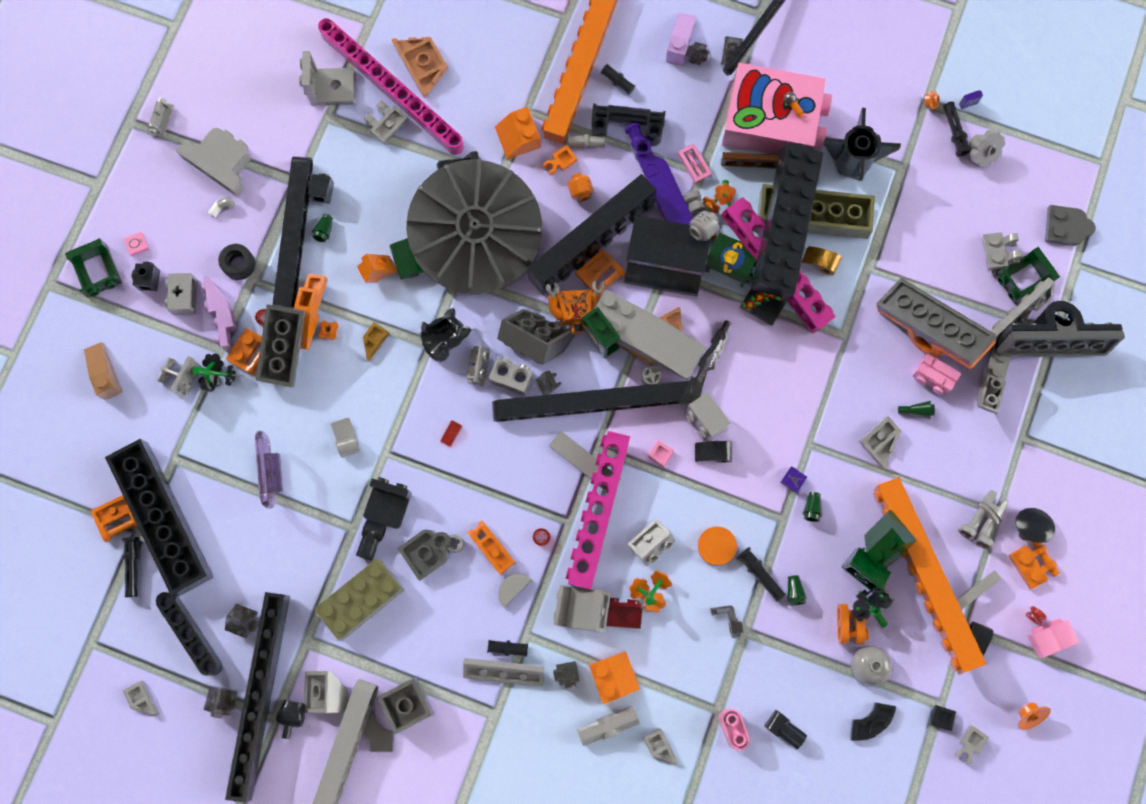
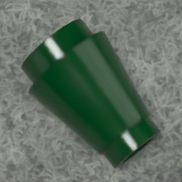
[312,214,333,243]
[802,492,822,522]
[787,575,807,606]

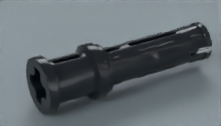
[943,101,972,157]
[122,537,140,598]
[736,546,786,602]

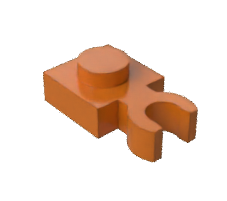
[543,145,578,176]

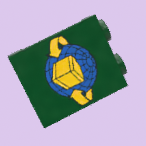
[705,232,757,288]
[582,307,620,359]

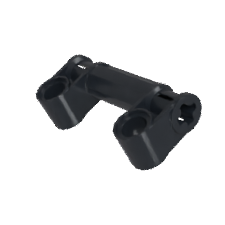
[591,103,666,146]

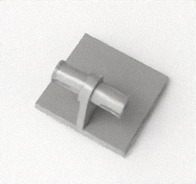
[156,356,201,399]

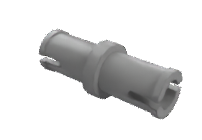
[568,134,605,149]

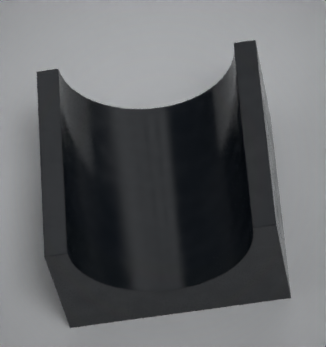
[624,215,711,297]

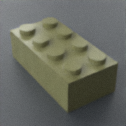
[314,558,405,641]

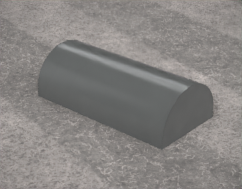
[256,304,306,387]

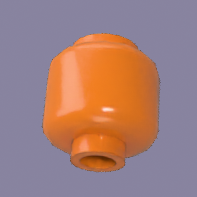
[567,173,594,202]

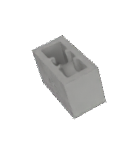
[165,273,197,315]

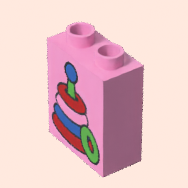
[722,63,833,154]

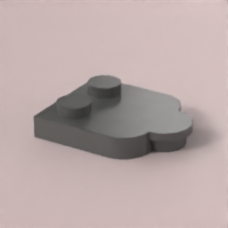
[1045,205,1096,246]
[397,529,451,581]

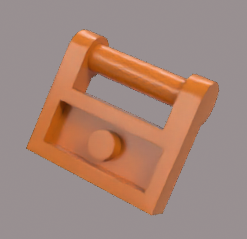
[575,248,626,295]
[225,328,262,376]
[91,495,138,542]

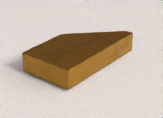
[363,322,390,362]

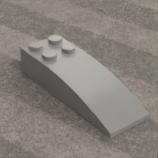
[595,289,706,380]

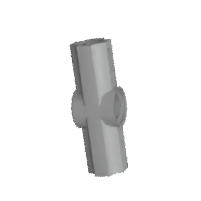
[577,707,640,746]

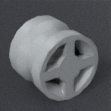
[641,366,661,385]

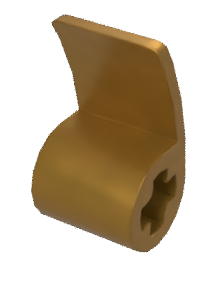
[801,246,842,276]

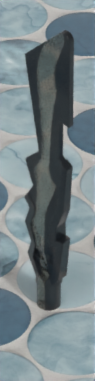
[679,320,731,405]

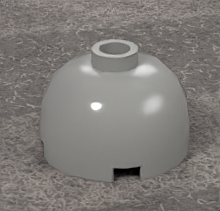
[850,646,892,687]

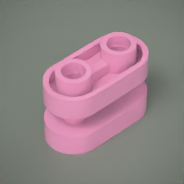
[719,708,750,750]

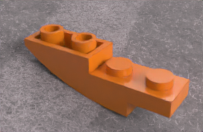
[294,273,328,350]

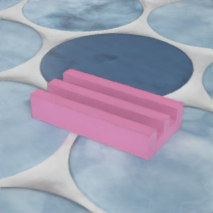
[677,144,712,184]

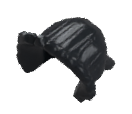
[420,308,471,362]

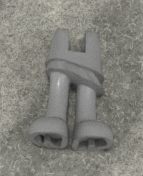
[958,490,1009,550]

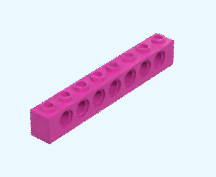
[721,197,836,334]
[565,431,631,590]

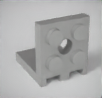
[299,51,355,105]

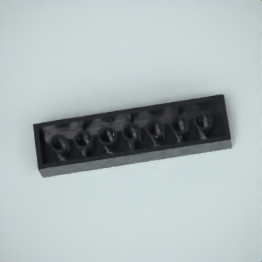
[751,142,824,299]
[527,174,657,295]
[105,439,214,597]

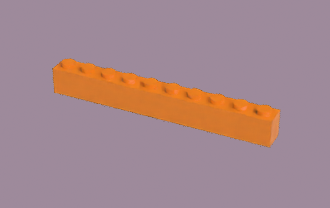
[541,0,618,144]
[873,477,987,675]

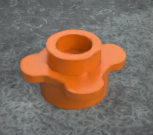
[925,91,940,110]
[318,320,339,340]

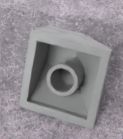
[304,671,349,713]

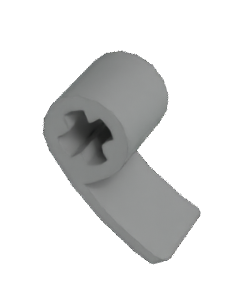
[331,418,360,458]

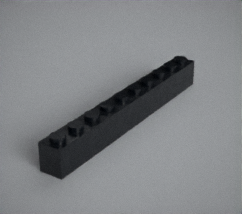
[225,592,290,803]

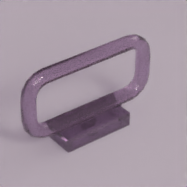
[255,430,283,509]

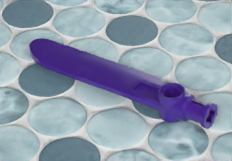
[625,123,693,225]

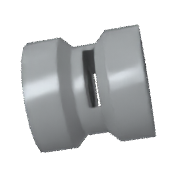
[683,190,706,216]

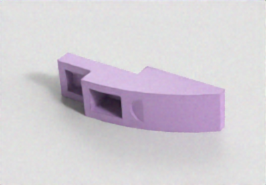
[202,276,238,352]

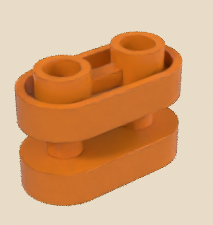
[837,604,869,645]

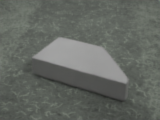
[123,681,159,716]
[643,728,678,764]

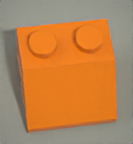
[495,107,541,159]
[589,651,640,704]

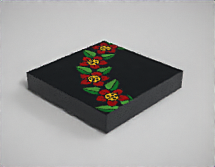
[740,289,787,326]

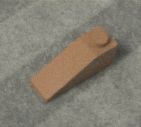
[84,342,122,400]

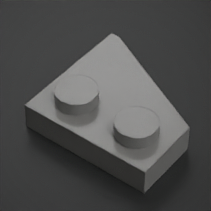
[858,416,901,469]

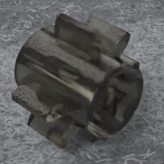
[686,41,709,66]

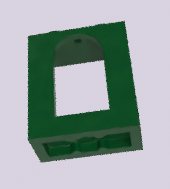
[65,238,122,298]
[995,246,1060,305]

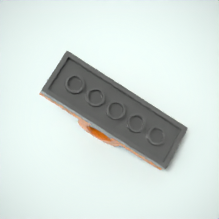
[876,278,996,370]

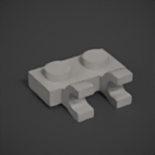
[364,100,409,145]
[982,232,1022,271]

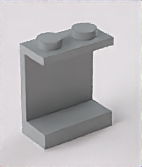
[554,585,611,633]

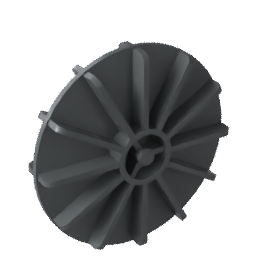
[406,159,542,295]

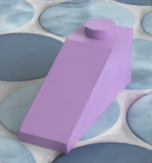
[666,12,696,65]

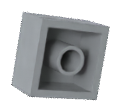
[685,392,731,442]

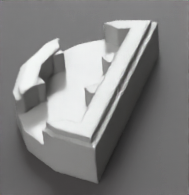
[498,574,532,608]

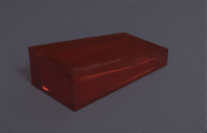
[440,420,463,447]

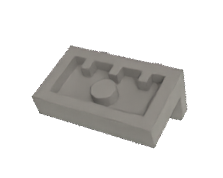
[627,518,675,566]

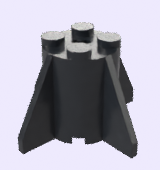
[823,107,901,181]

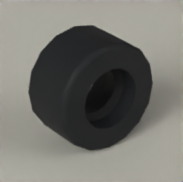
[218,243,256,280]

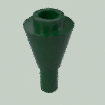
[898,400,935,420]

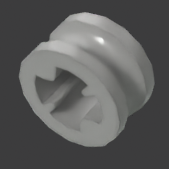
[448,534,464,553]

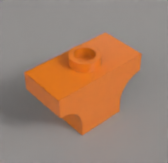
[357,254,397,283]

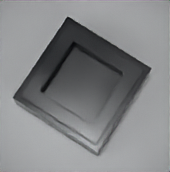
[930,705,956,731]

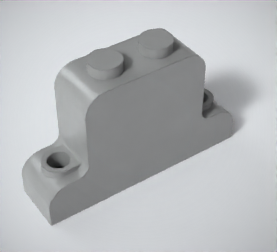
[176,128,251,197]

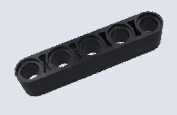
[156,592,222,676]

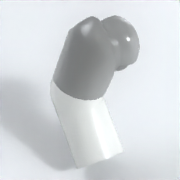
[208,197,235,218]

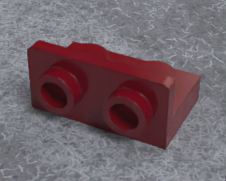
[606,598,643,629]

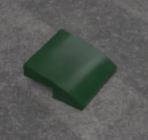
[389,238,424,280]

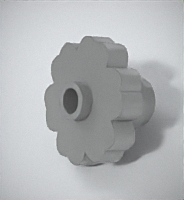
[969,129,1005,167]

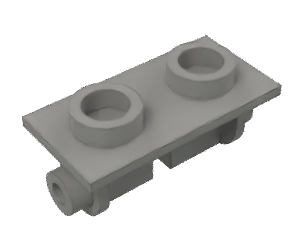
[146,98,175,138]
[466,344,490,386]

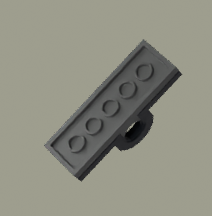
[995,301,1125,357]

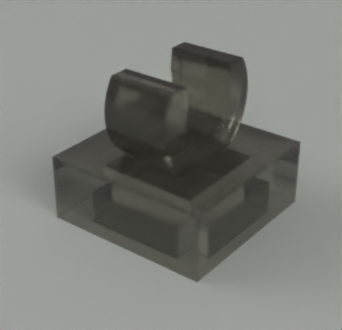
[536,370,562,395]

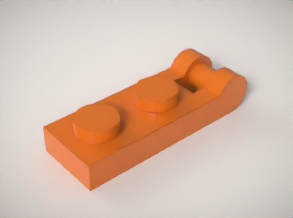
[467,520,516,575]

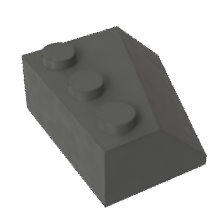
[497,309,575,365]

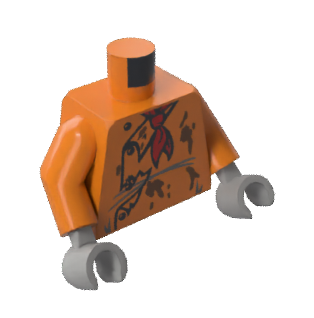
[545,281,605,335]

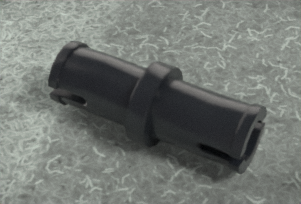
[600,64,636,95]
[487,640,528,657]

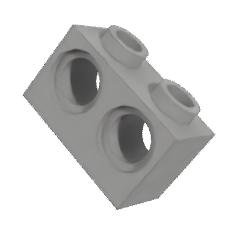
[489,358,533,396]

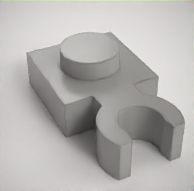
[955,725,989,764]

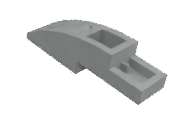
[977,347,1011,414]

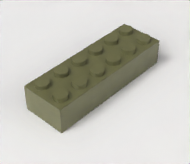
[758,184,875,239]

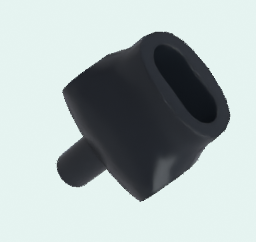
[276,700,305,740]

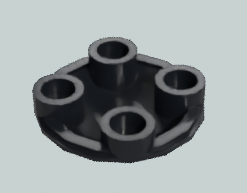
[1015,508,1055,543]

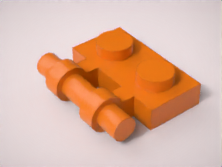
[1008,542,1060,590]

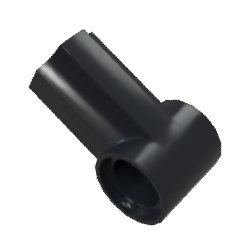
[355,519,387,561]
[764,709,807,750]

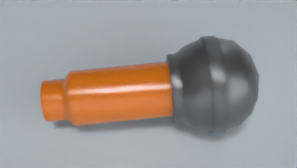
[784,92,804,118]

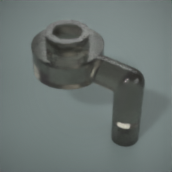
[710,605,743,639]

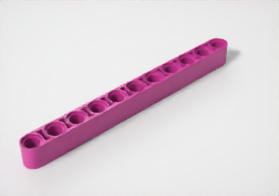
[318,18,464,155]

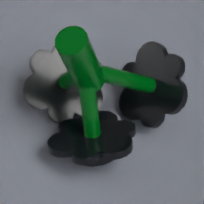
[193,353,236,392]
[851,589,893,628]

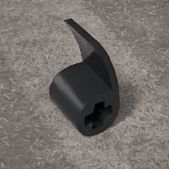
[695,441,732,463]
[969,621,993,656]

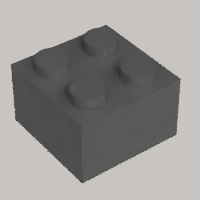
[377,678,434,734]

